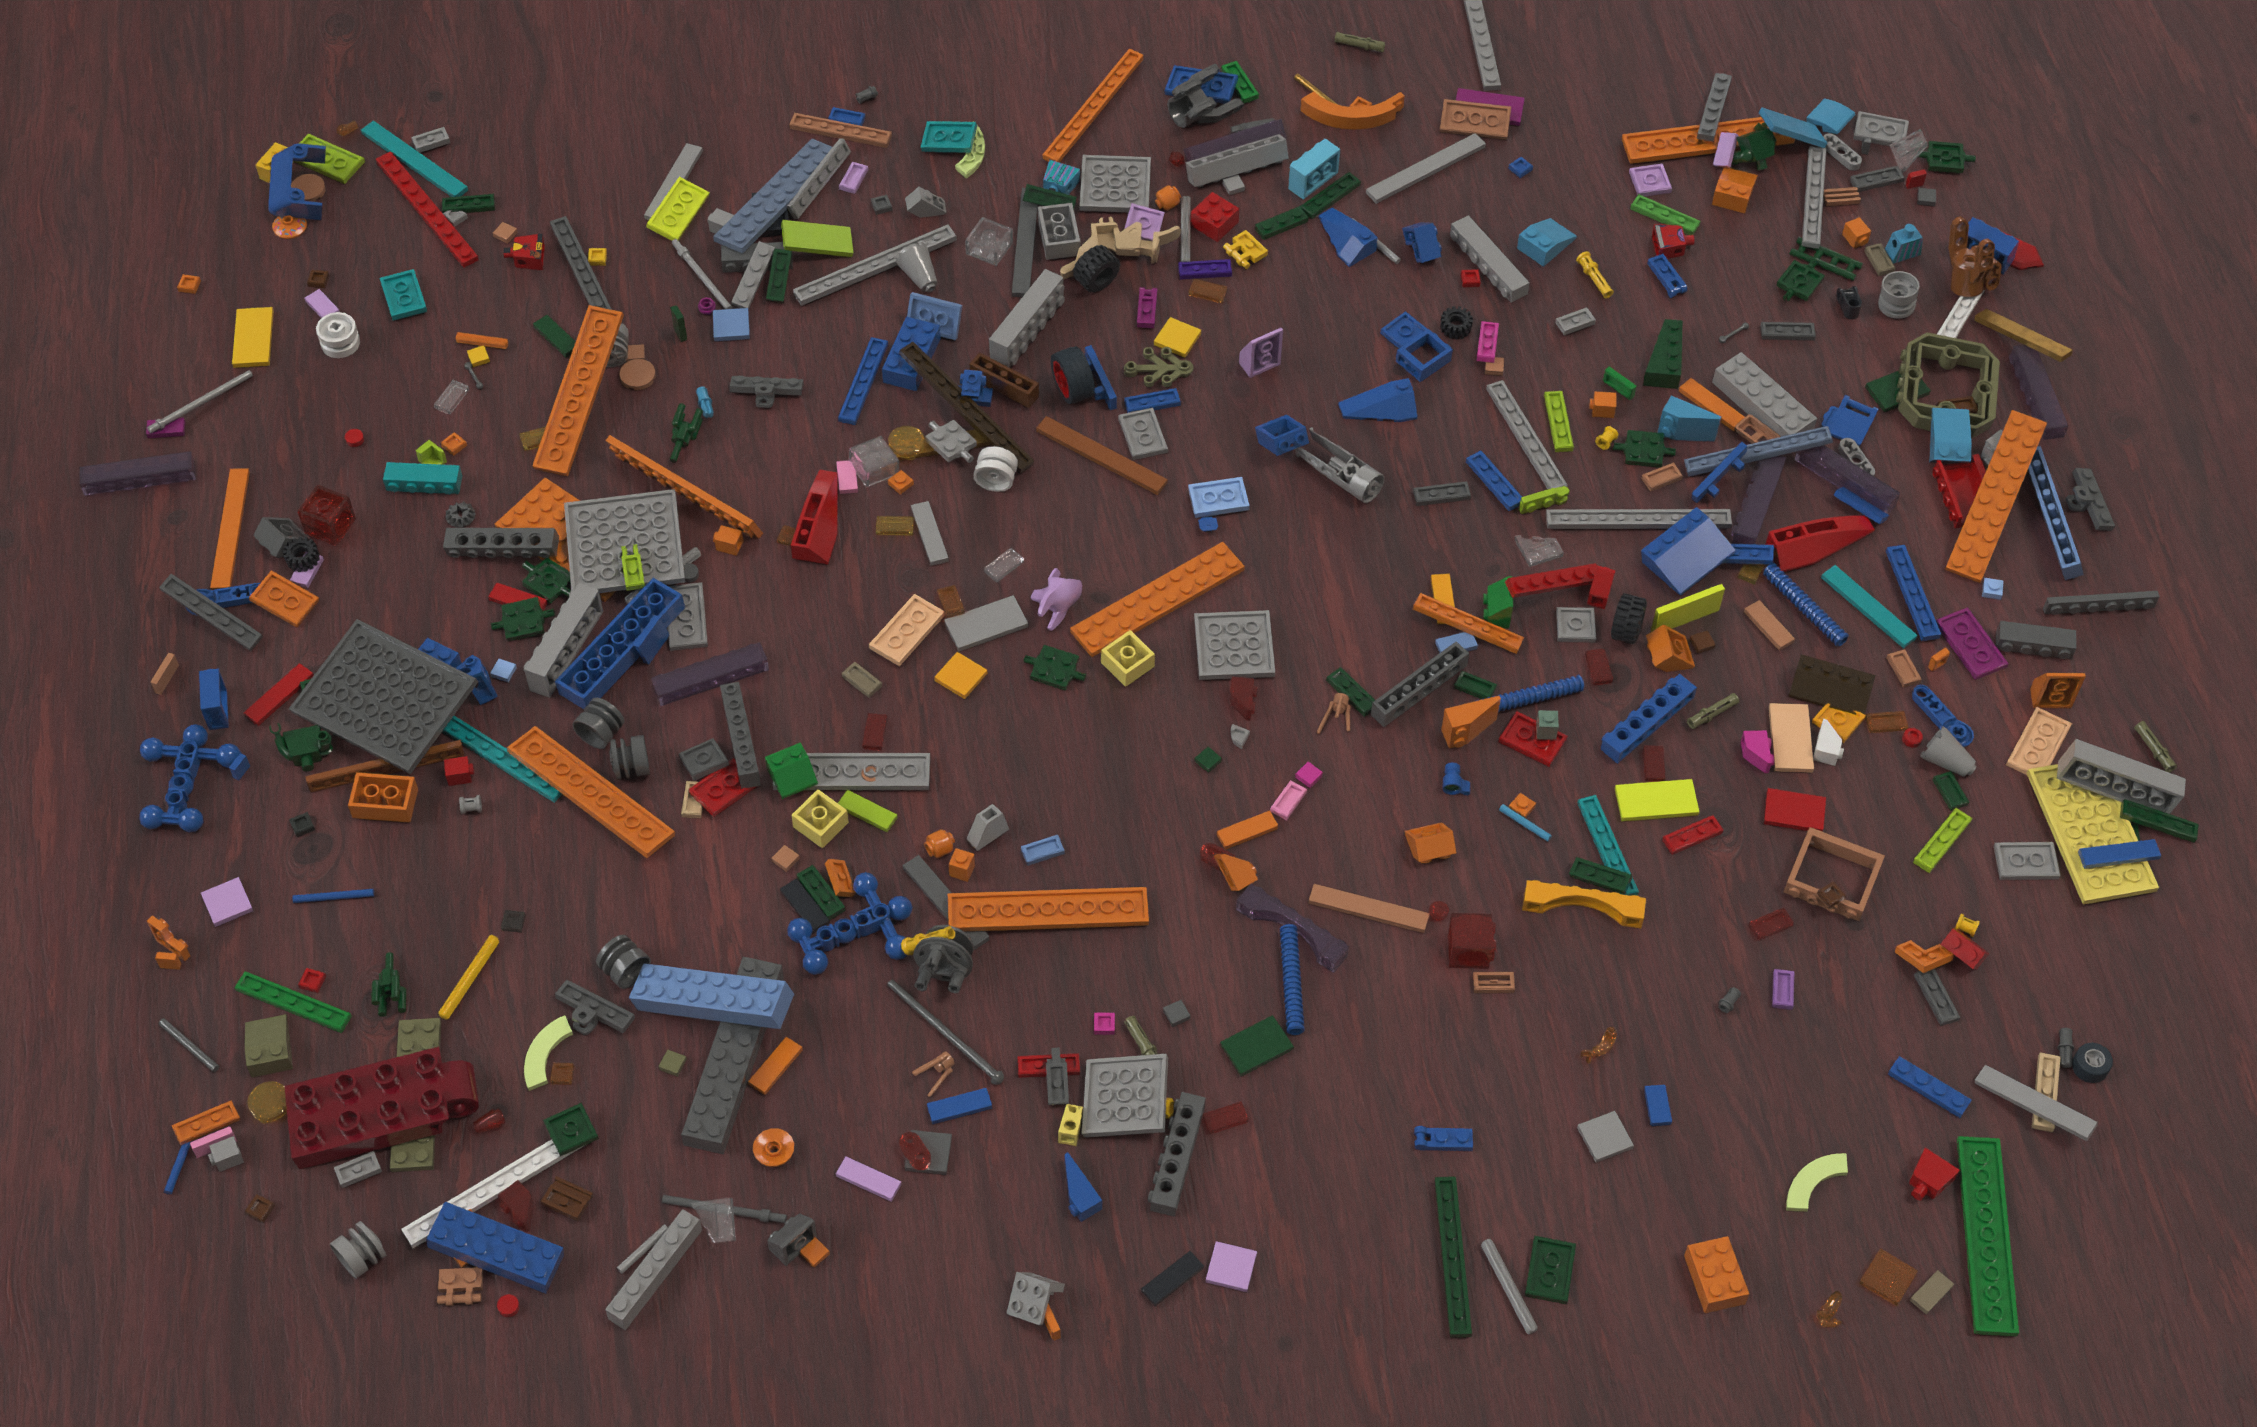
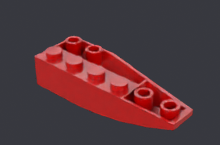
[791,470,838,564]
[1765,516,1875,572]

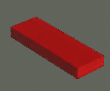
[488,583,548,611]
[1662,815,1723,855]
[1018,1053,1080,1078]

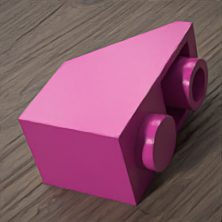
[1741,730,1774,773]

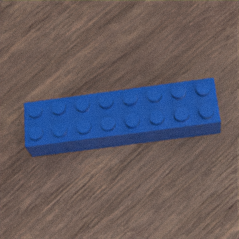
[555,578,686,709]

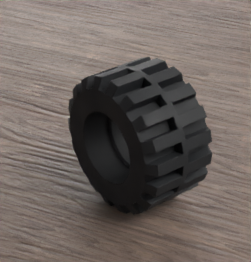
[1073,245,1121,293]
[1611,593,1647,644]

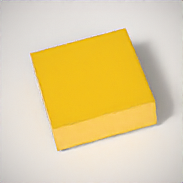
[588,248,607,266]
[467,345,490,367]

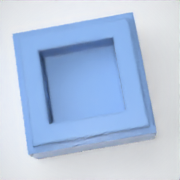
[490,659,517,682]

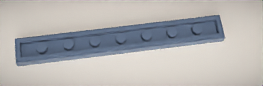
[1684,426,1833,477]

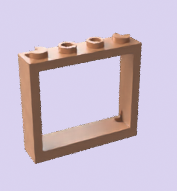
[1784,827,1885,921]

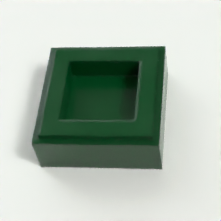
[1194,747,1222,773]

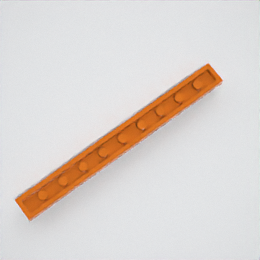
[1043,49,1144,163]

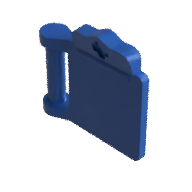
[1821,395,1879,447]

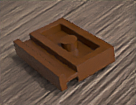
[541,1176,594,1221]

